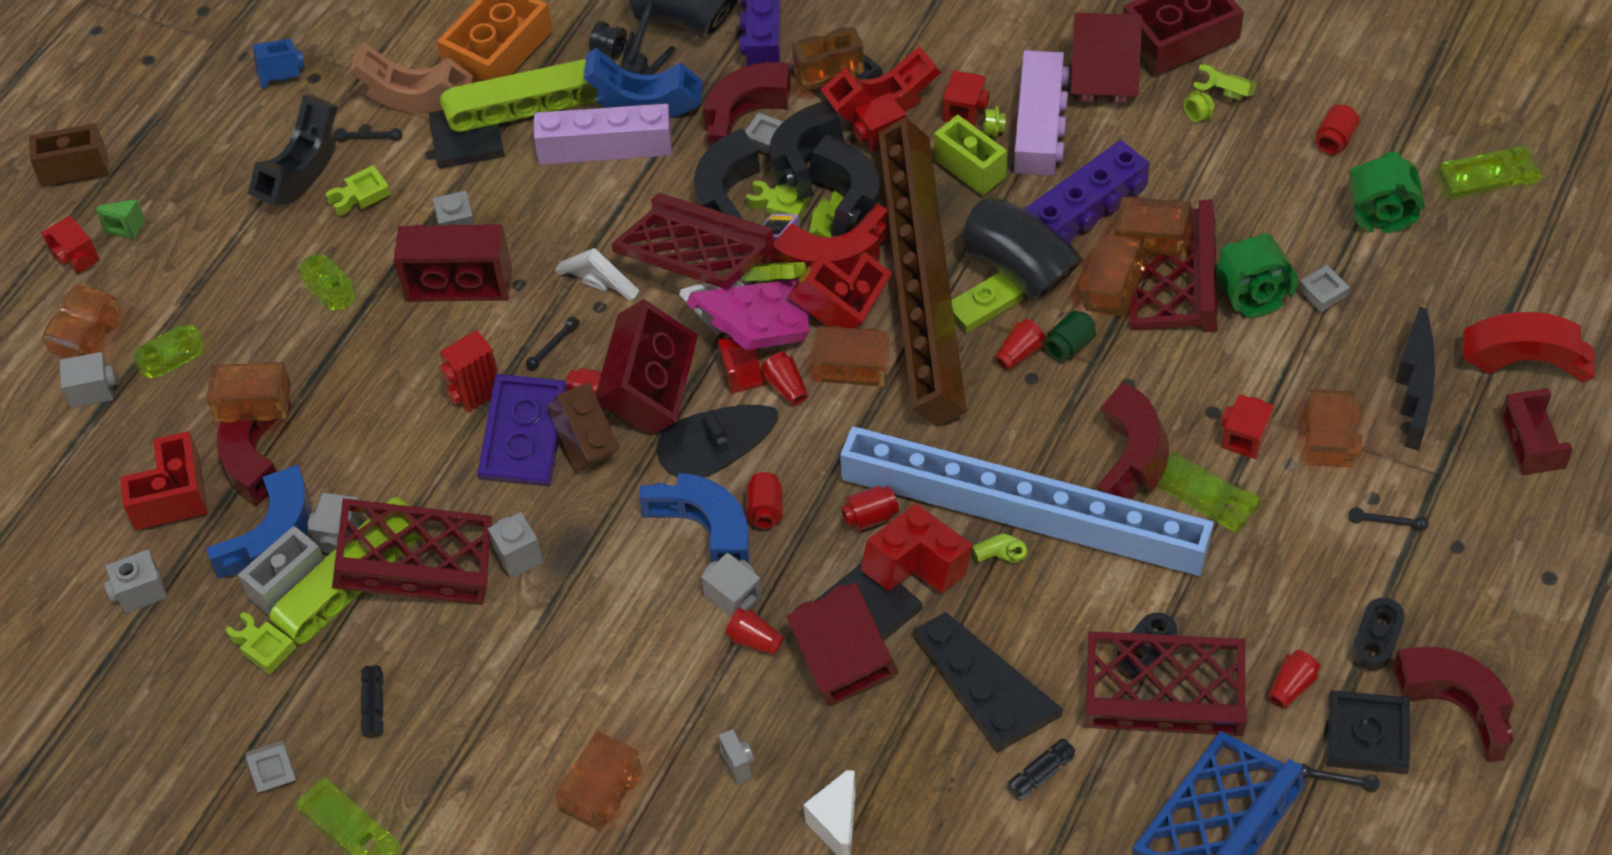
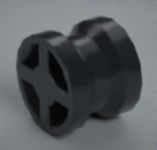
[589,21,627,59]

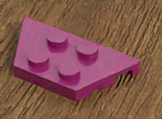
[686,278,809,350]

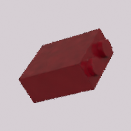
[1071,13,1142,102]
[786,582,899,707]

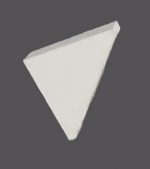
[554,248,639,301]

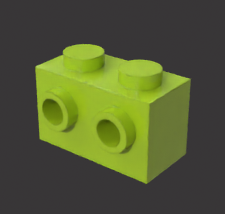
[934,115,1007,196]

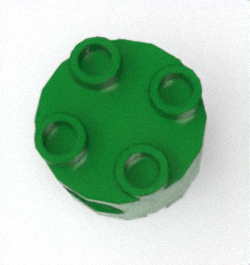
[1349,152,1425,233]
[1215,233,1299,318]

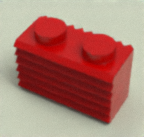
[439,330,499,413]

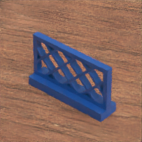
[1133,731,1304,855]

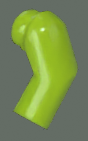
[971,533,1028,563]

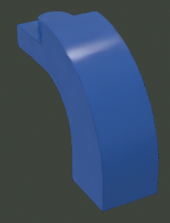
[584,48,703,117]
[206,465,312,579]
[639,473,750,564]

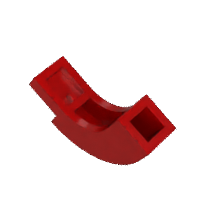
[820,46,942,123]
[772,204,890,279]
[1463,312,1595,383]

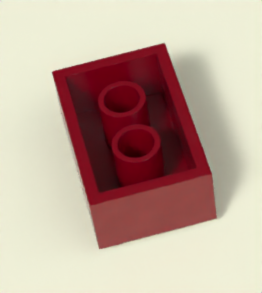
[1123,0,1244,75]
[394,224,512,302]
[596,299,698,436]

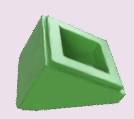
[96,200,145,239]

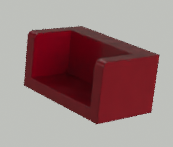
[1500,388,1573,475]

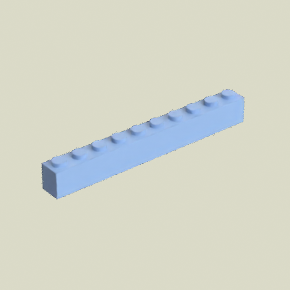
[840,426,1214,576]

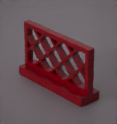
[612,193,775,290]
[1130,199,1218,333]
[332,498,492,605]
[1085,631,1247,736]

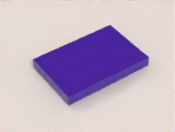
[477,374,568,487]

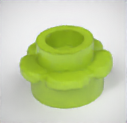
[1183,90,1214,123]
[983,106,1006,140]

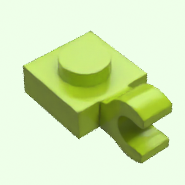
[1193,64,1258,100]
[808,191,844,237]

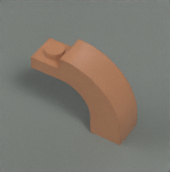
[349,42,473,113]

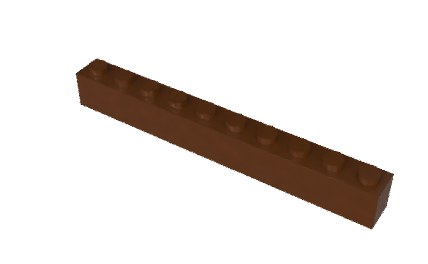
[878,117,967,427]

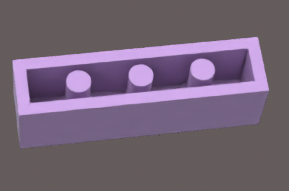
[1014,50,1070,176]
[534,104,672,165]

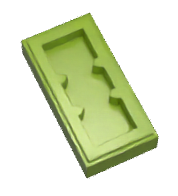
[952,272,1023,333]

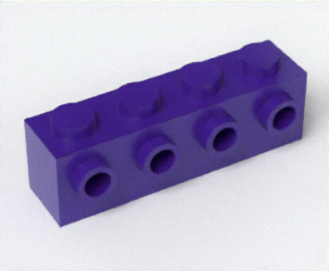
[740,0,781,66]
[1024,140,1150,244]

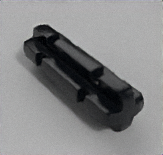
[361,665,383,738]
[1008,739,1075,800]

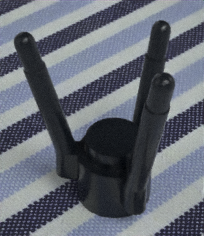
[620,2,675,75]

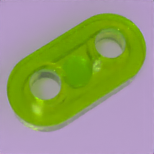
[299,254,356,310]
[134,325,204,378]

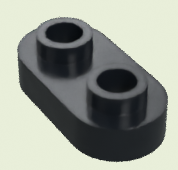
[1352,598,1405,670]
[1117,613,1178,680]

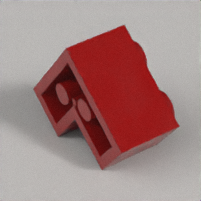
[788,252,892,339]
[120,431,208,530]
[861,503,973,594]

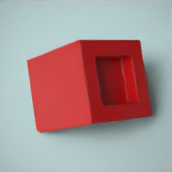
[718,337,765,394]

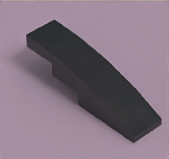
[1396,307,1435,451]

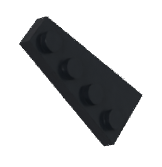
[914,612,1063,753]

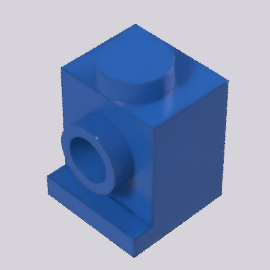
[252,39,304,88]

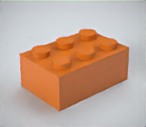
[437,0,553,83]

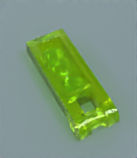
[1438,146,1542,198]
[1156,451,1261,532]
[295,777,402,855]

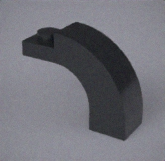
[248,94,338,206]
[770,100,845,199]
[694,128,760,219]
[809,134,880,237]

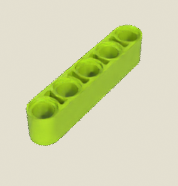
[439,60,598,132]
[269,497,428,644]

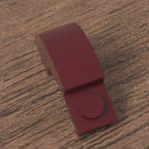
[703,62,791,144]
[217,380,292,507]
[1096,382,1169,500]
[1393,647,1514,763]

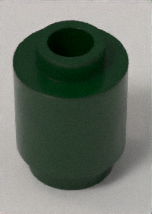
[1044,311,1096,362]

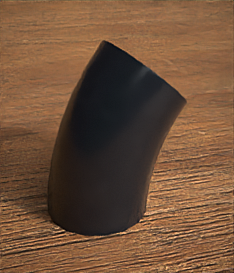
[629,0,738,40]
[963,197,1084,302]

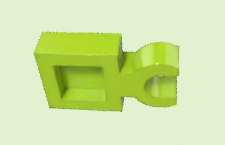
[326,165,391,216]
[746,181,810,220]
[741,262,806,284]
[226,612,296,675]

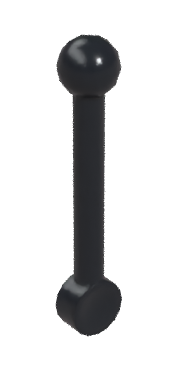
[334,128,403,143]
[526,316,580,370]
[1348,507,1429,531]
[1300,763,1380,793]

